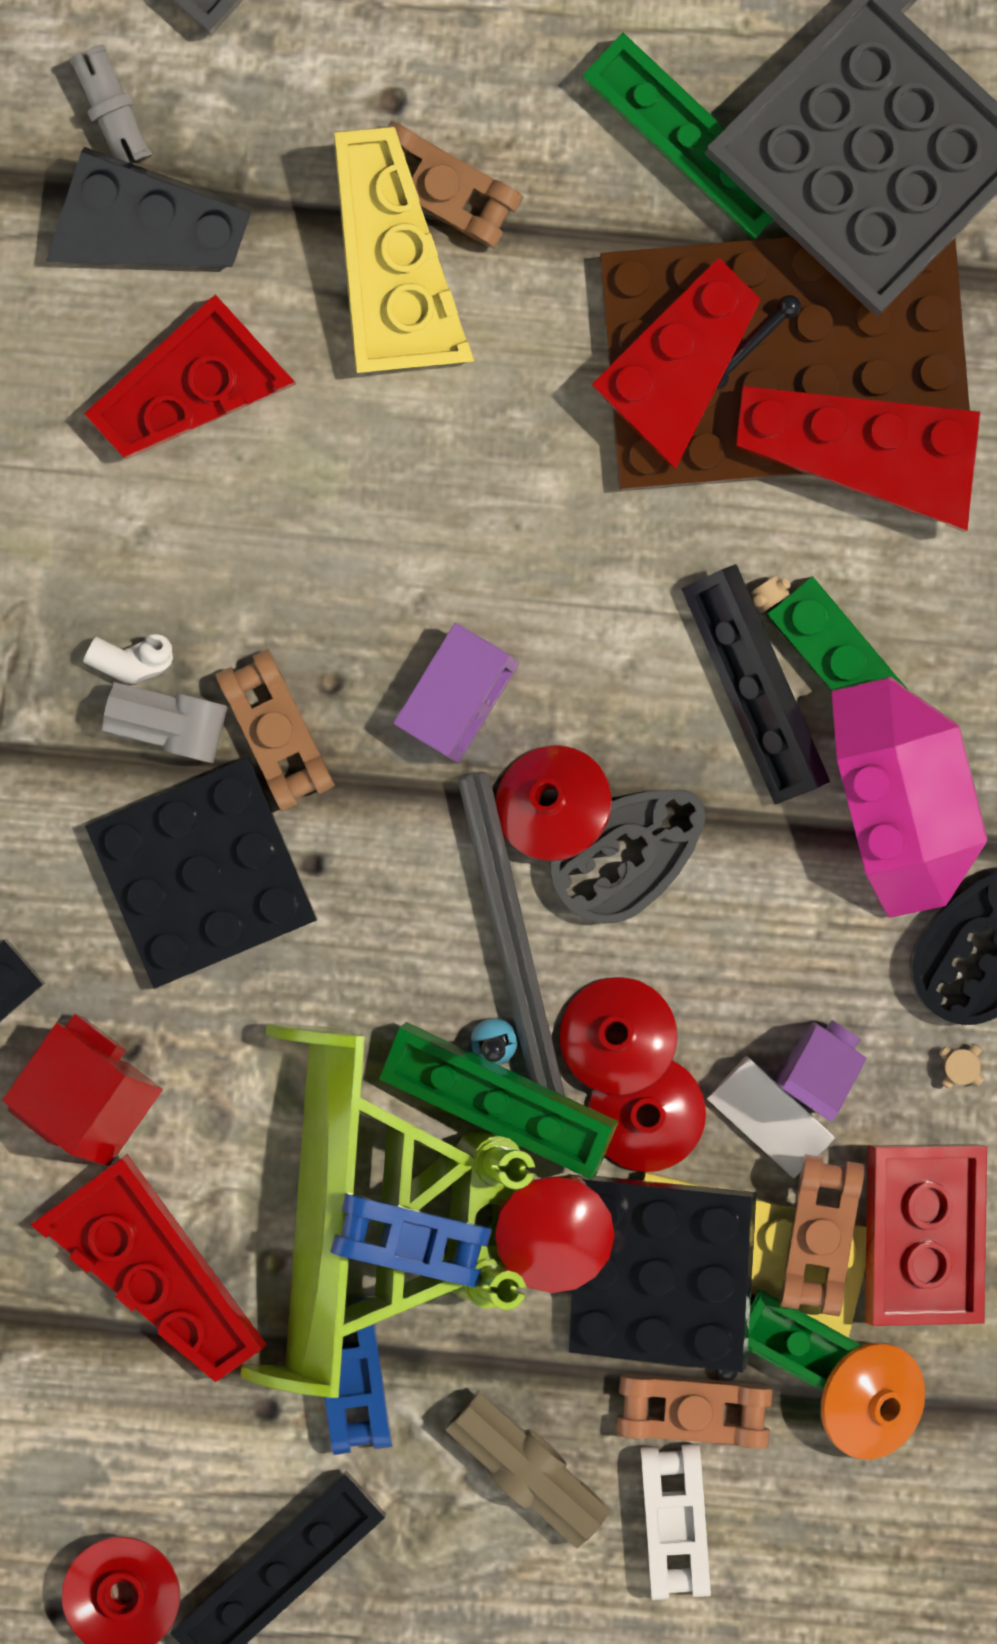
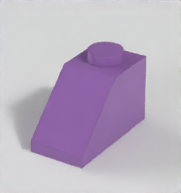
[773,1020,867,1122]

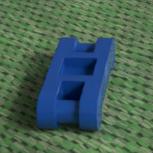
[330,1193,492,1288]
[325,1295,392,1455]

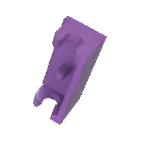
[393,622,520,764]

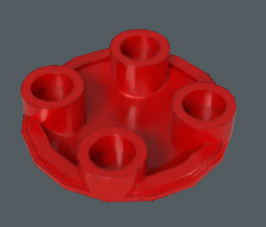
[495,1175,615,1293]

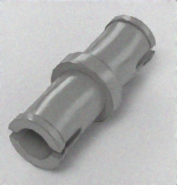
[69,45,152,165]

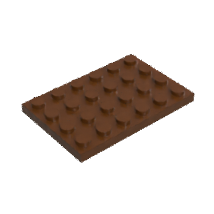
[600,237,970,491]

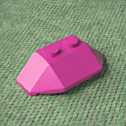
[831,676,988,918]

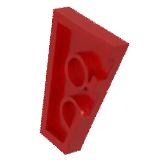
[592,258,761,470]
[84,294,296,460]

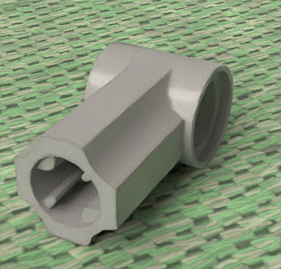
[102,682,228,763]

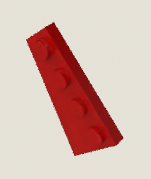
[735,386,981,532]
[30,1154,266,1383]

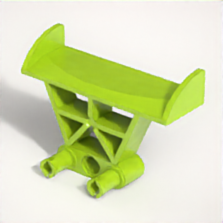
[241,1023,535,1398]

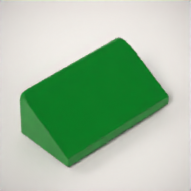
[748,1288,862,1392]

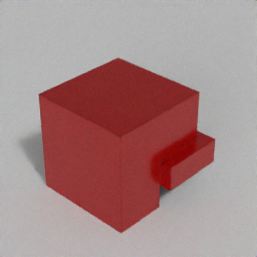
[2,1014,163,1166]

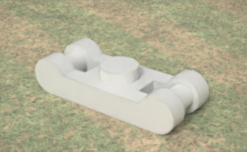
[640,1443,711,1600]

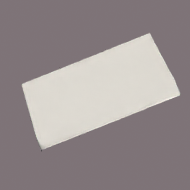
[707,1055,836,1179]

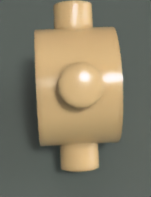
[749,575,791,614]
[939,1044,984,1089]

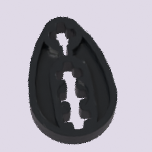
[909,870,997,1025]

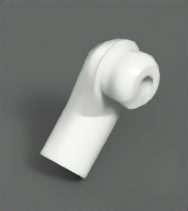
[83,634,173,685]

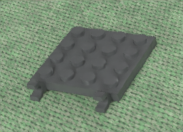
[705,0,997,318]

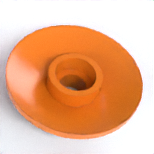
[821,1342,925,1460]

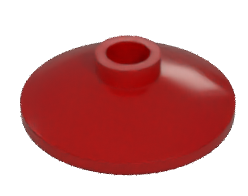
[495,745,612,861]
[560,977,678,1095]
[589,1060,706,1172]
[62,1536,180,1644]

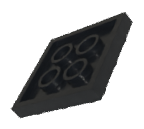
[85,757,318,989]
[569,1176,757,1373]

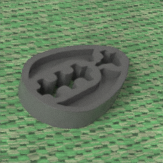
[550,790,706,924]

